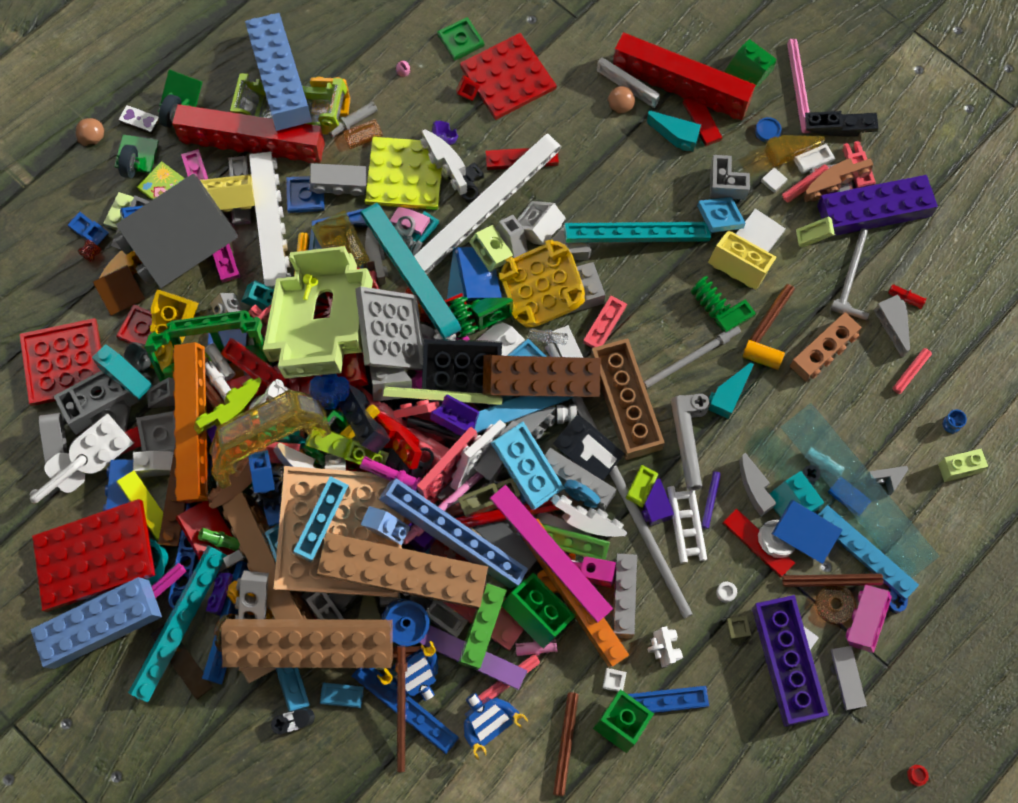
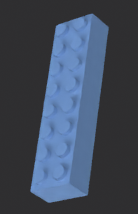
[245,13,312,131]

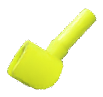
[303,274,318,300]

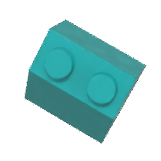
[770,471,825,518]

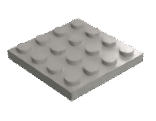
[355,286,423,371]

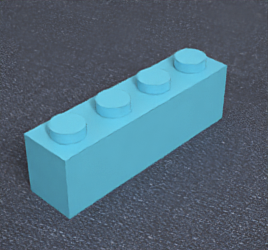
[292,476,349,562]

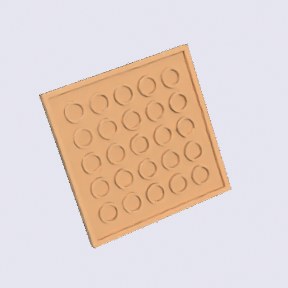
[274,466,404,598]

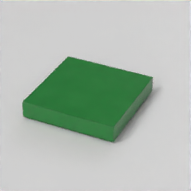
[437,17,485,61]

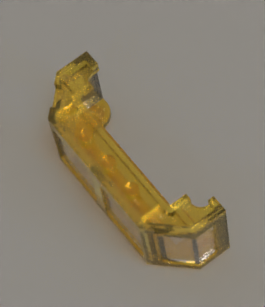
[209,390,332,490]

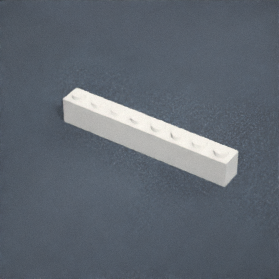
[249,152,291,289]

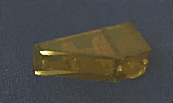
[764,135,825,168]

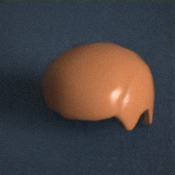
[607,86,635,113]
[75,118,104,146]

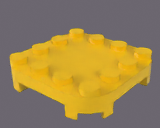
[499,239,585,328]

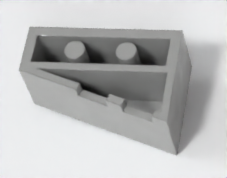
[367,366,412,401]

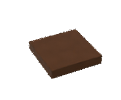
[93,265,145,315]

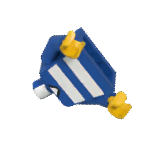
[377,641,438,701]
[464,693,528,760]

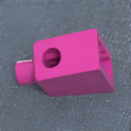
[571,557,616,588]

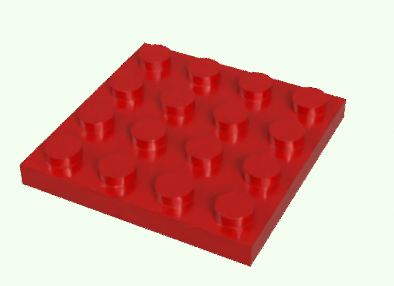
[460,33,557,120]
[20,318,102,406]

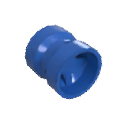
[942,409,967,434]

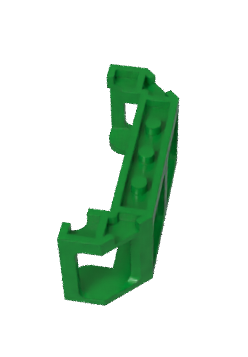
[145,310,272,382]

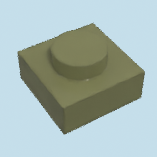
[726,616,751,640]

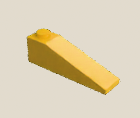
[150,289,199,372]

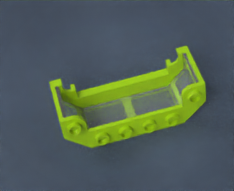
[230,73,347,135]

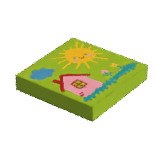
[137,161,185,200]

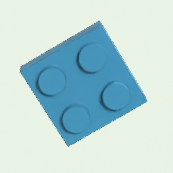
[697,197,746,233]

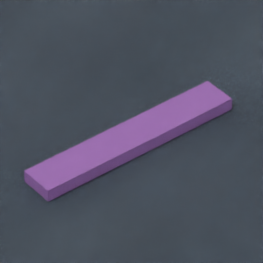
[419,625,527,690]

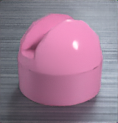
[396,61,410,77]

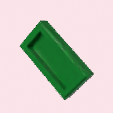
[714,299,756,332]

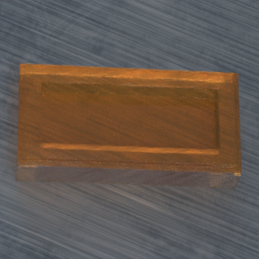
[343,119,383,149]

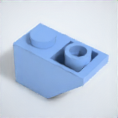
[361,506,410,545]

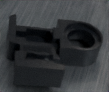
[448,162,484,203]
[393,447,434,479]

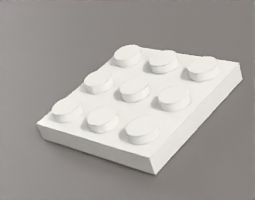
[450,420,506,491]

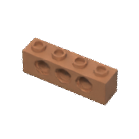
[790,312,862,382]

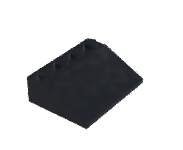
[422,338,502,394]

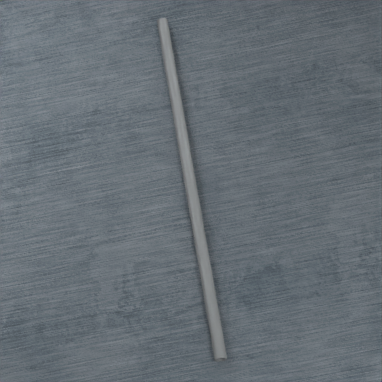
[545,343,693,619]

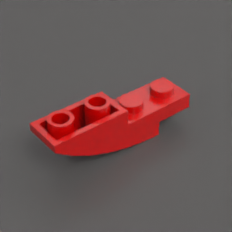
[374,412,422,469]

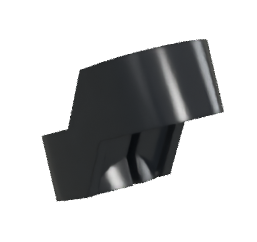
[271,708,315,735]

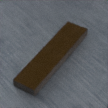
[150,624,214,700]

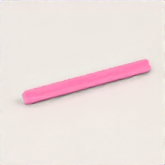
[787,39,810,134]

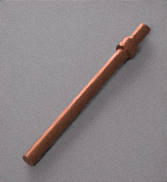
[395,646,408,772]

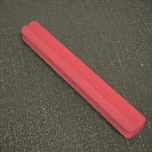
[478,655,540,701]

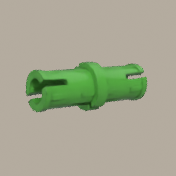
[198,528,240,551]

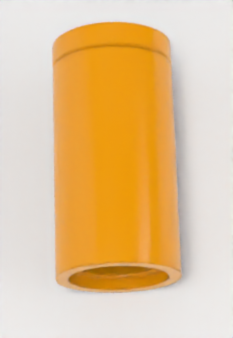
[742,340,785,370]

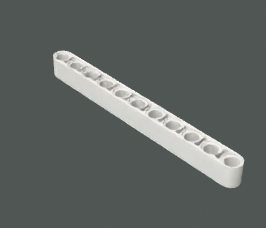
[414,134,561,275]

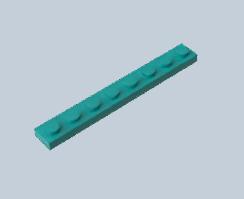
[564,222,711,243]
[128,546,227,702]

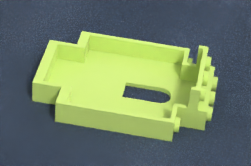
[263,246,373,379]

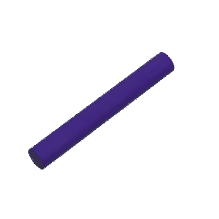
[701,471,721,529]

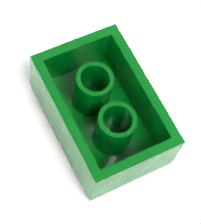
[501,573,576,649]

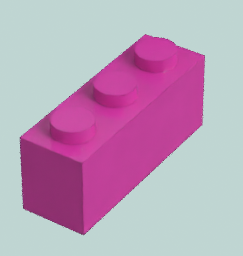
[846,585,892,653]

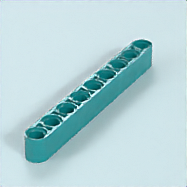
[360,202,461,339]

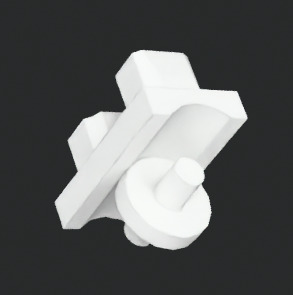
[647,627,683,668]

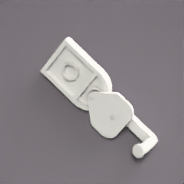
[30,413,133,504]

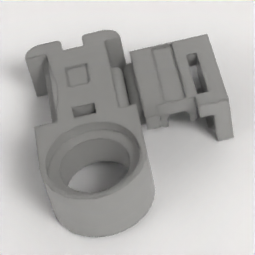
[395,216,423,256]
[215,550,248,579]

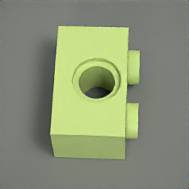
[469,225,513,272]
[938,449,988,482]

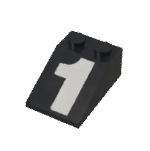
[553,414,625,480]

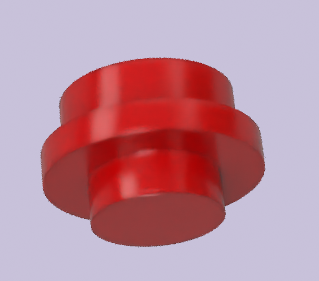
[907,765,929,786]

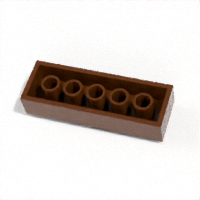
[483,355,601,397]

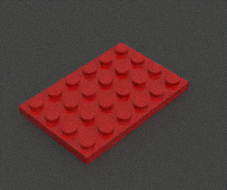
[32,499,155,612]

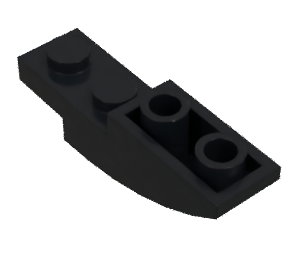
[805,111,879,137]

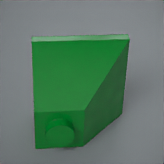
[469,298,513,332]

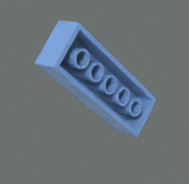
[30,577,162,669]

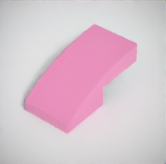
[390,207,430,235]

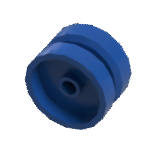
[381,598,430,646]

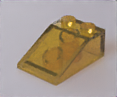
[311,210,370,267]

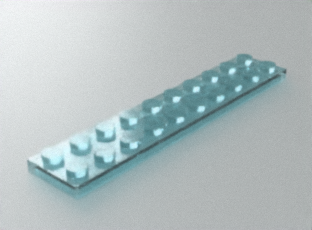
[780,403,940,578]

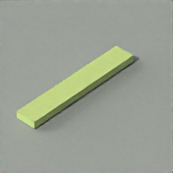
[383,386,502,405]

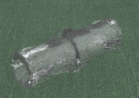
[529,328,568,345]

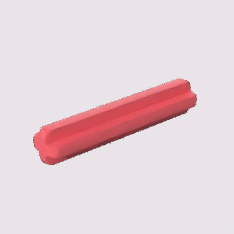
[782,164,829,203]
[892,348,932,394]

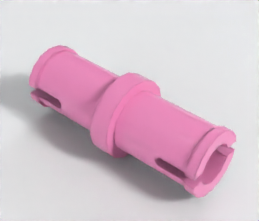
[516,639,557,656]

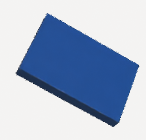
[455,247,502,301]
[771,499,843,564]

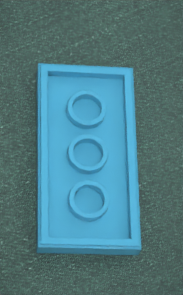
[490,422,565,510]

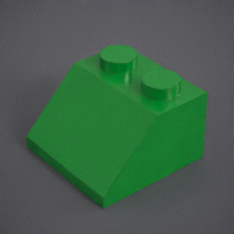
[724,39,777,89]
[593,689,654,753]

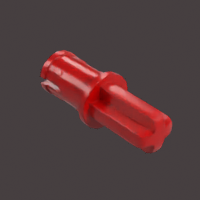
[888,284,927,309]

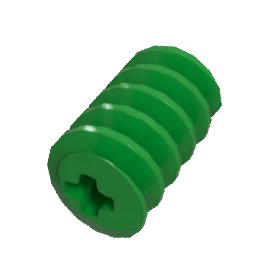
[691,276,731,318]
[445,297,479,339]

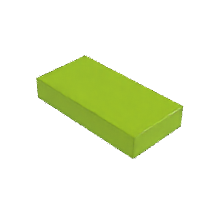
[625,465,658,507]

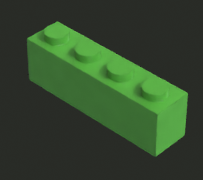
[458,583,506,670]

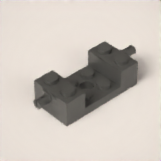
[54,371,151,435]

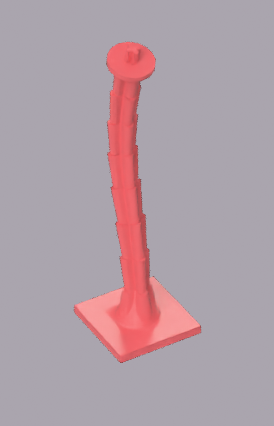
[248,304,477,504]

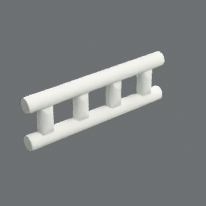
[667,486,707,564]

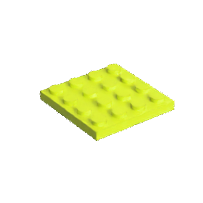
[365,137,442,210]

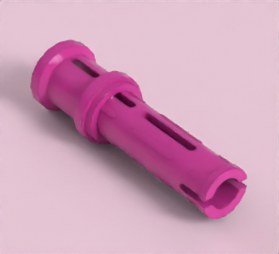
[360,456,422,492]

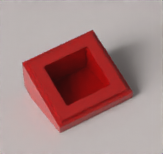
[456,75,480,101]

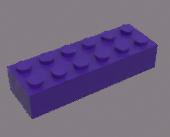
[817,175,938,237]
[752,595,829,727]

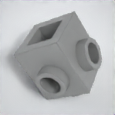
[210,293,242,315]

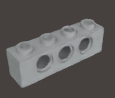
[235,571,269,619]

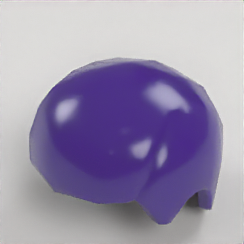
[431,121,458,146]

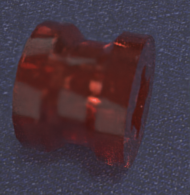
[78,239,102,262]

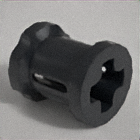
[802,465,820,486]

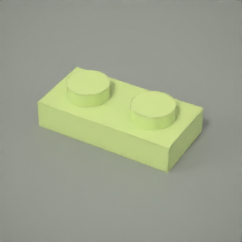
[104,192,134,230]

